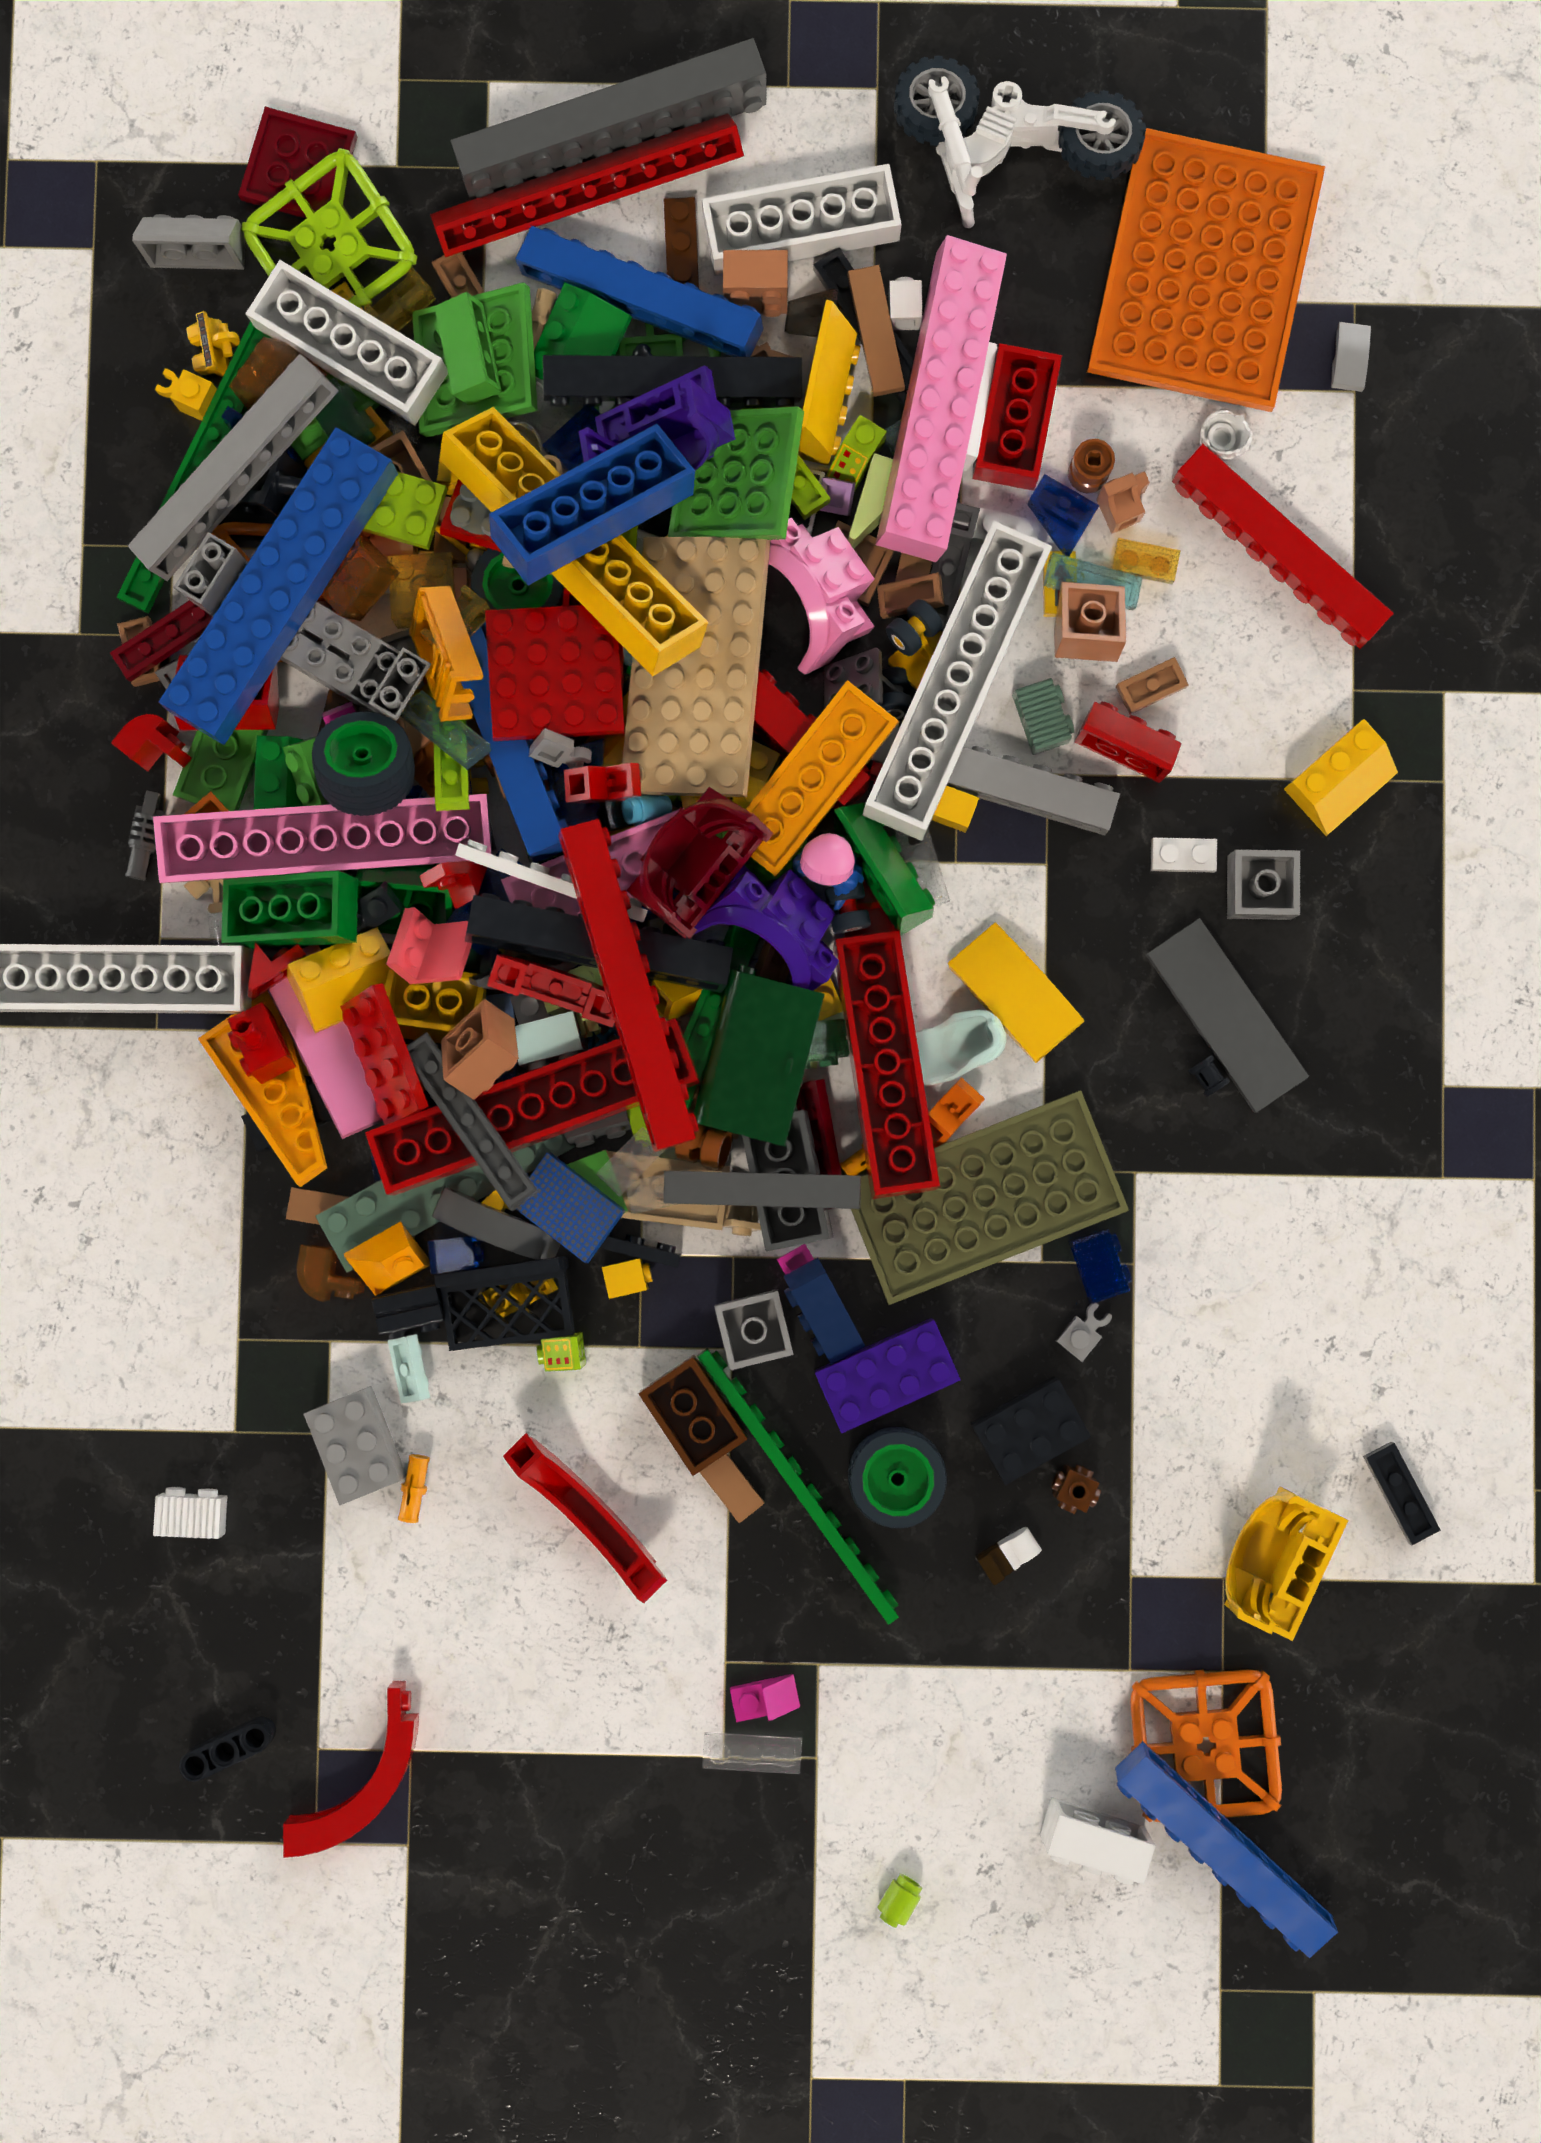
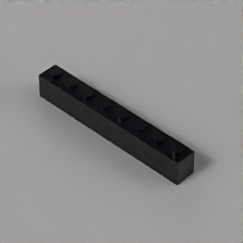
[543,355,802,408]
[465,893,733,993]

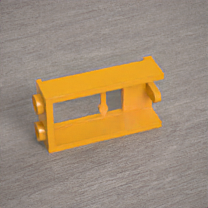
[409,586,484,722]

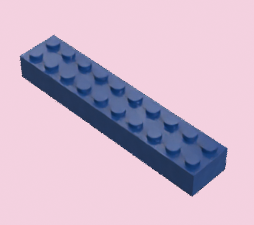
[159,427,398,745]

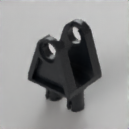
[234,452,307,522]

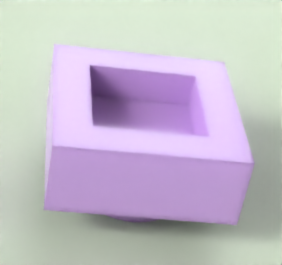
[820,477,856,516]

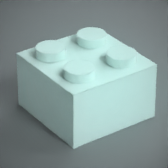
[515,1011,587,1071]

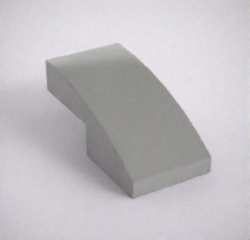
[1331,322,1371,392]

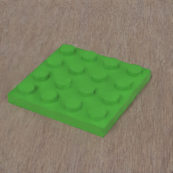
[412,282,538,437]
[668,406,804,540]

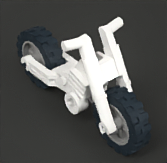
[894,56,1146,228]

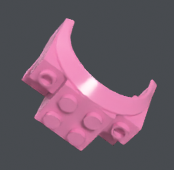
[768,518,875,675]

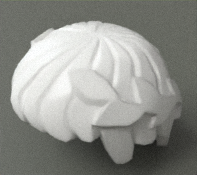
[1200,411,1252,461]

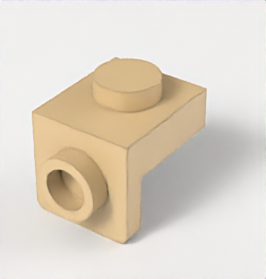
[723,1205,761,1236]

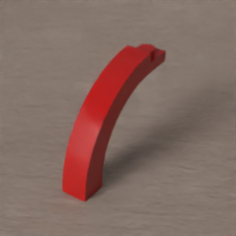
[503,1433,667,1603]
[283,1681,419,1858]

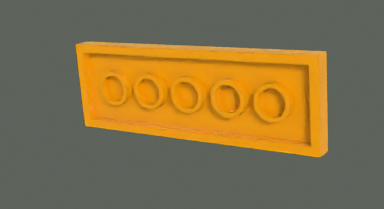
[725,680,899,877]

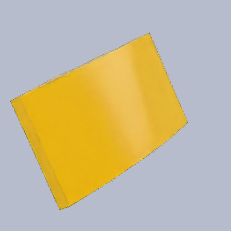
[947,922,1084,1063]

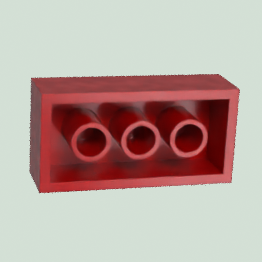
[972,343,1062,491]

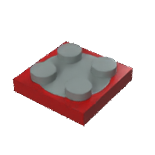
[440,479,501,552]

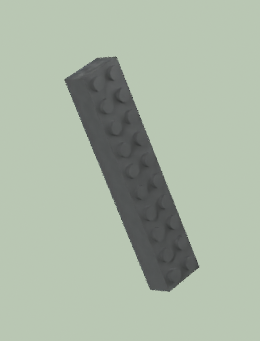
[451,38,766,201]

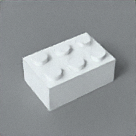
[1040,1797,1156,1885]

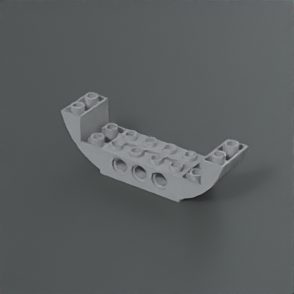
[173,532,431,721]

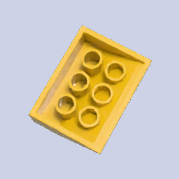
[798,300,861,465]

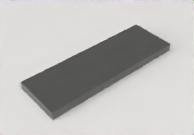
[1146,918,1309,1113]

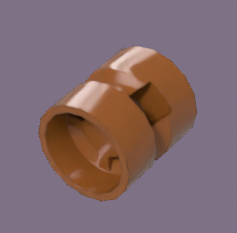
[1068,439,1115,494]
[675,1123,733,1171]

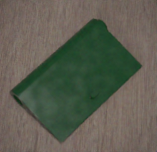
[694,964,825,1147]

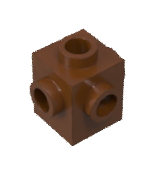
[1051,1464,1101,1514]

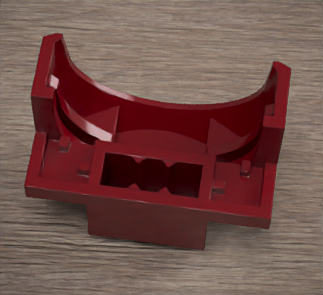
[627,787,774,939]

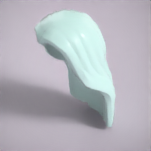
[916,1010,1006,1086]

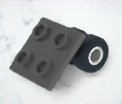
[824,648,913,723]

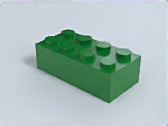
[221,870,358,949]

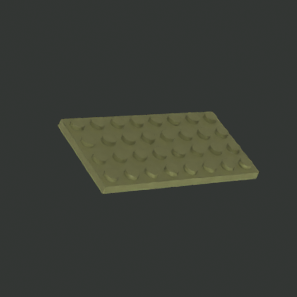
[851,1090,1129,1305]

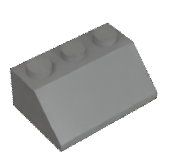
[132,214,245,270]

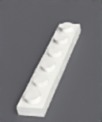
[455,839,648,922]

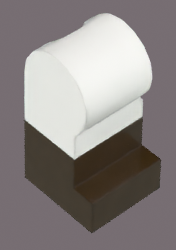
[975,1527,1042,1586]

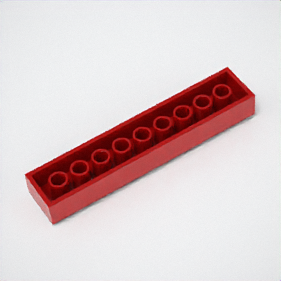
[365,1018,700,1196]

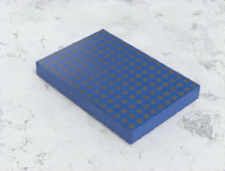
[516,1152,626,1263]

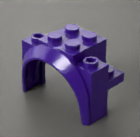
[578,365,735,471]
[694,865,839,990]

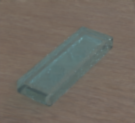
[1043,552,1143,611]
[400,690,491,770]

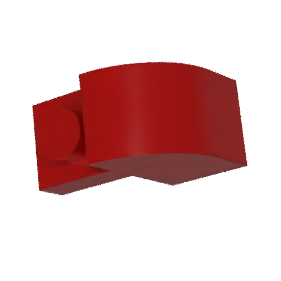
[111,714,192,771]
[564,763,642,803]

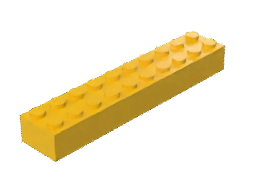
[440,407,708,677]

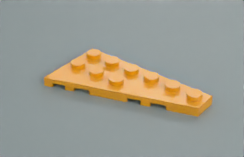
[198,991,327,1187]

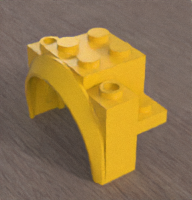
[1224,1486,1349,1641]

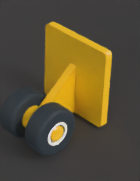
[886,599,943,690]

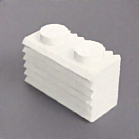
[153,1487,228,1539]

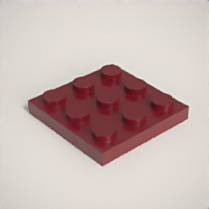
[238,106,358,219]

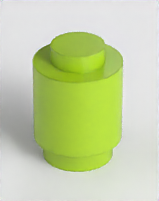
[877,1874,923,1928]

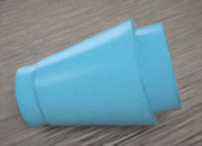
[622,794,672,826]

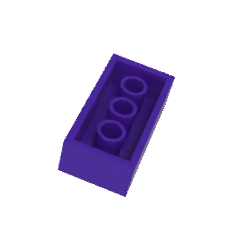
[814,1318,961,1433]

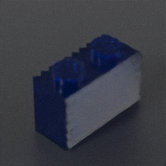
[1068,1229,1132,1304]

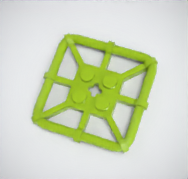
[241,148,417,308]

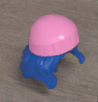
[792,833,864,910]

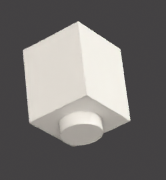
[888,277,922,330]

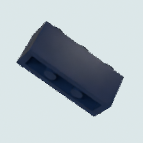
[783,1257,865,1365]

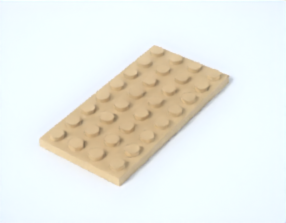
[622,537,771,797]

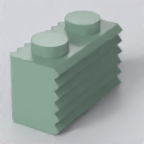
[1012,678,1074,755]

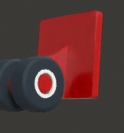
[825,880,907,938]

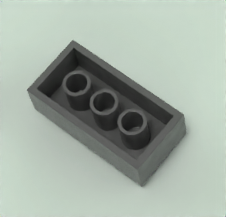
[742,1110,834,1252]

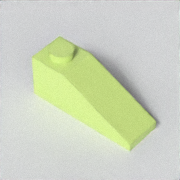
[847,453,893,549]

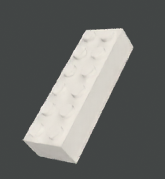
[702,164,902,276]
[245,260,448,426]

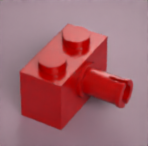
[227,1002,296,1084]

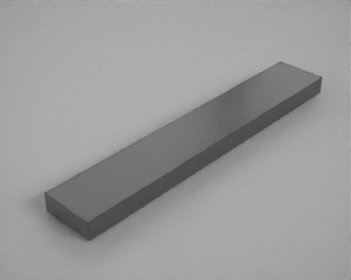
[407,1032,539,1211]
[663,1171,861,1209]

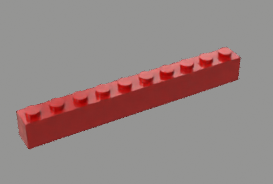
[430,113,744,258]
[558,819,699,1152]

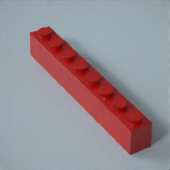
[1172,444,1394,649]

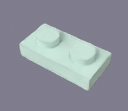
[388,1334,430,1403]

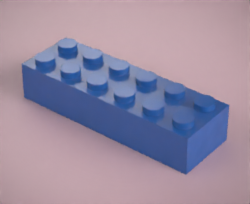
[489,424,695,585]

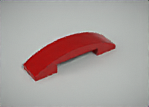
[487,954,614,1028]

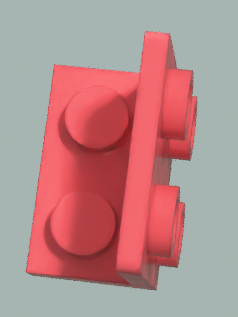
[386,907,472,984]

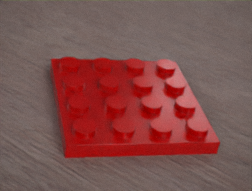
[485,605,625,741]

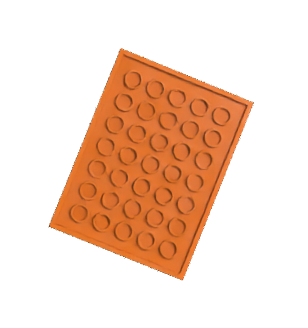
[1087,128,1325,412]

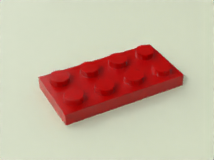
[340,983,429,1125]

